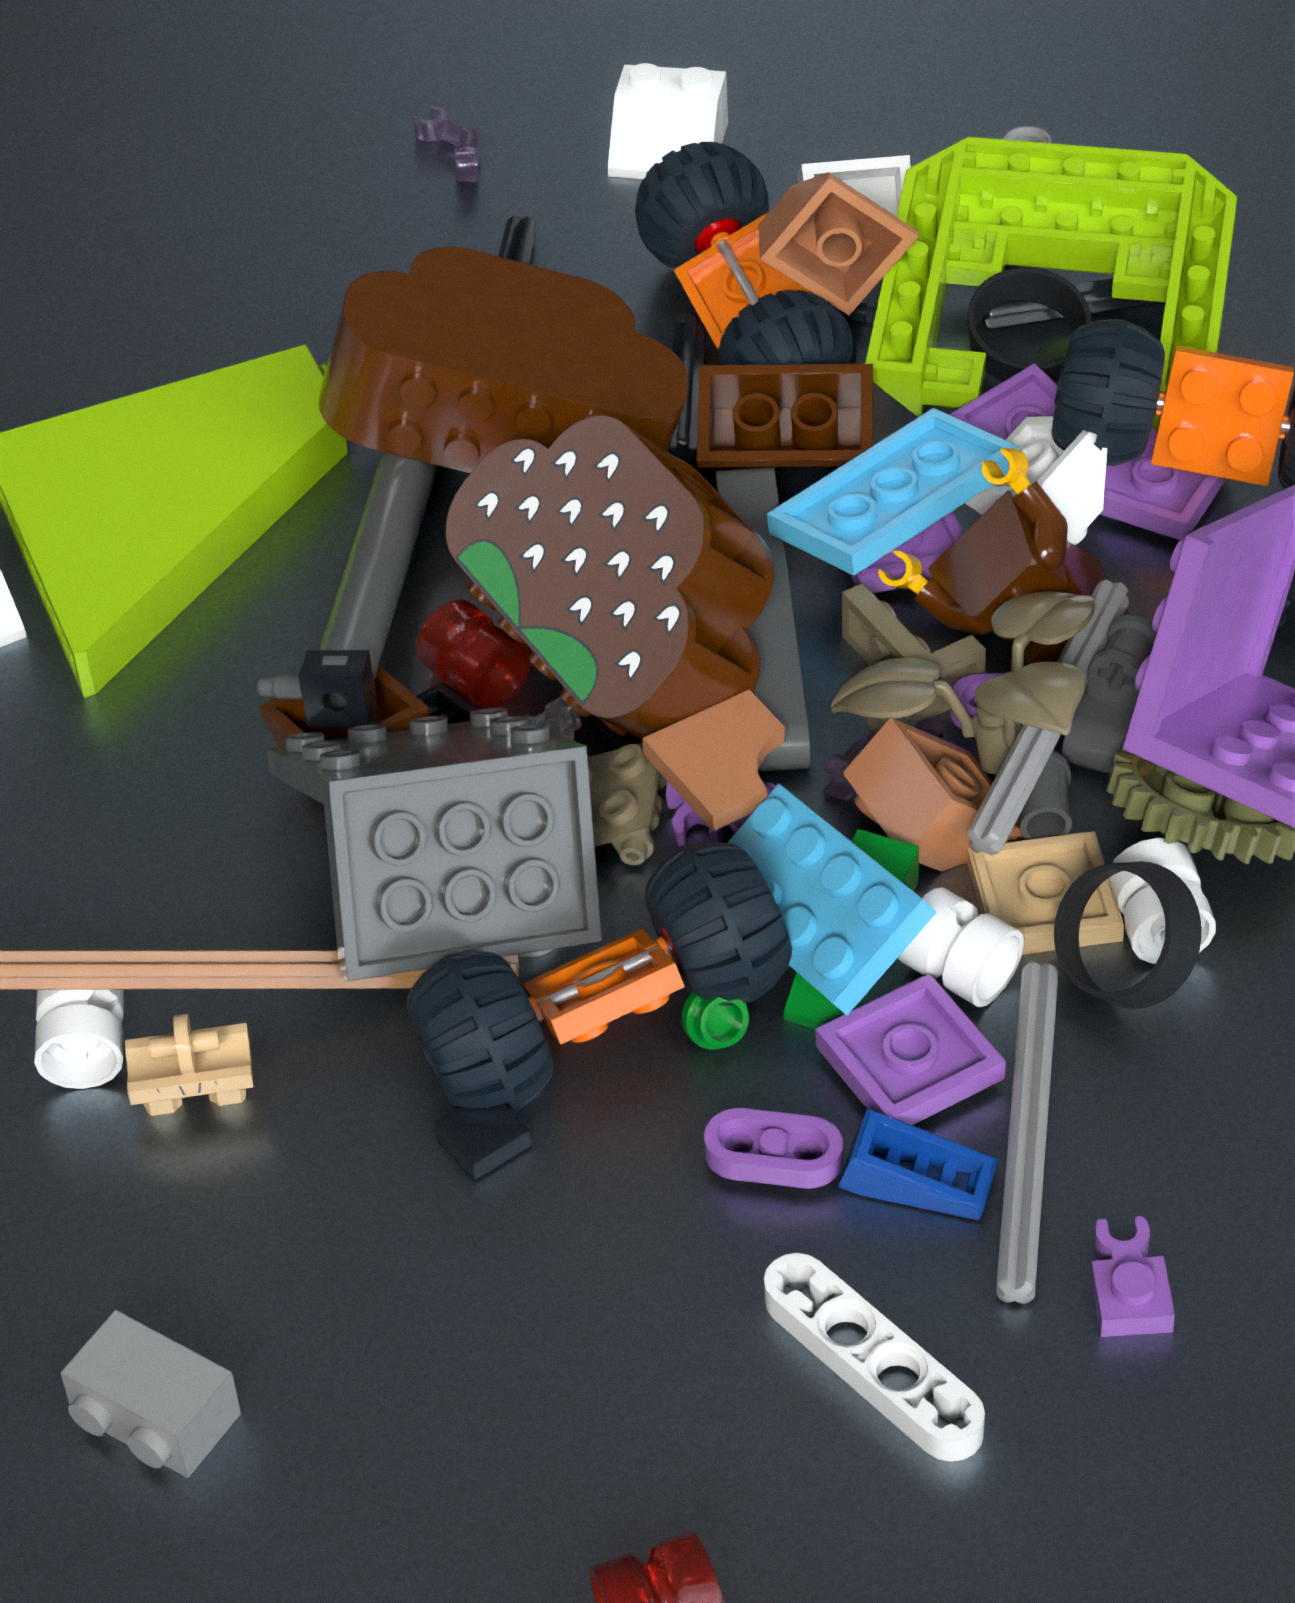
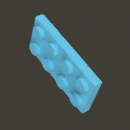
[767,408,1020,576]
[728,784,937,1015]

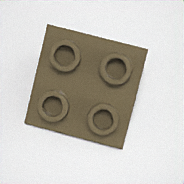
[587,742,666,865]

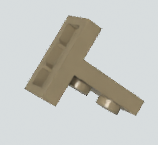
[842,583,986,735]

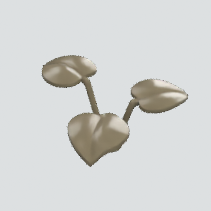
[831,591,1095,774]

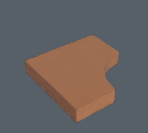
[643,689,785,831]

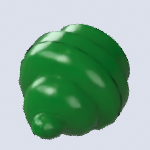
[682,992,749,1050]

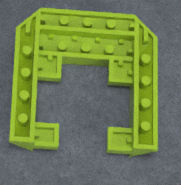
[865,137,1237,430]

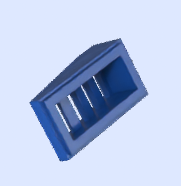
[838,1108,998,1220]

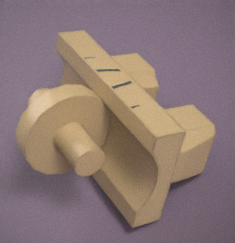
[125,1013,254,1116]

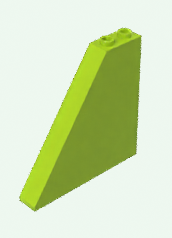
[0,344,348,698]

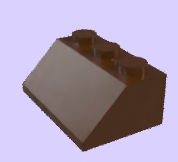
[696,364,873,468]

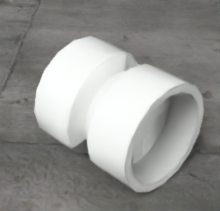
[1109,838,1216,964]
[898,887,1024,1007]
[34,990,124,1089]

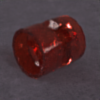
[416,599,531,709]
[589,1531,724,1603]

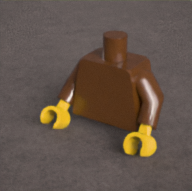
[878,448,1070,641]

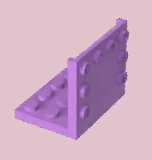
[1123,485,1295,828]

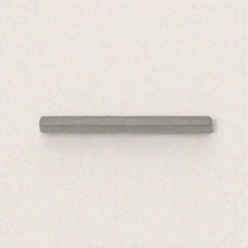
[967,579,1129,856]
[996,961,1058,1304]

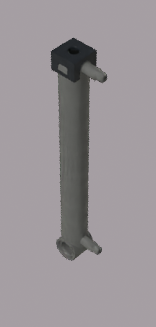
[257,452,439,728]

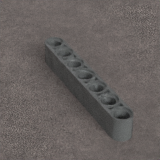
[715,467,811,772]

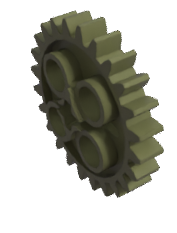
[1106,744,1295,864]

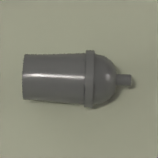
[1019,749,1072,840]

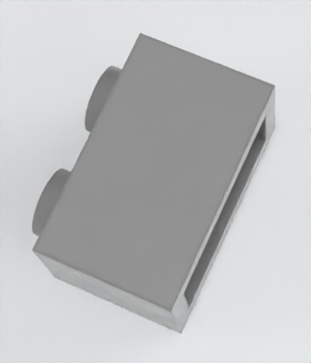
[60,1310,241,1478]

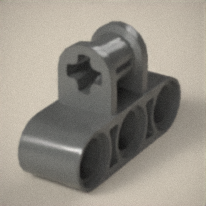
[1062,615,1157,774]

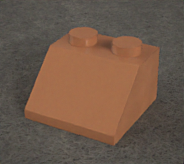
[758,172,919,316]
[843,717,1025,872]

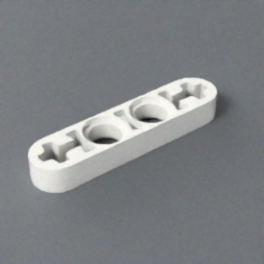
[764,1253,985,1462]

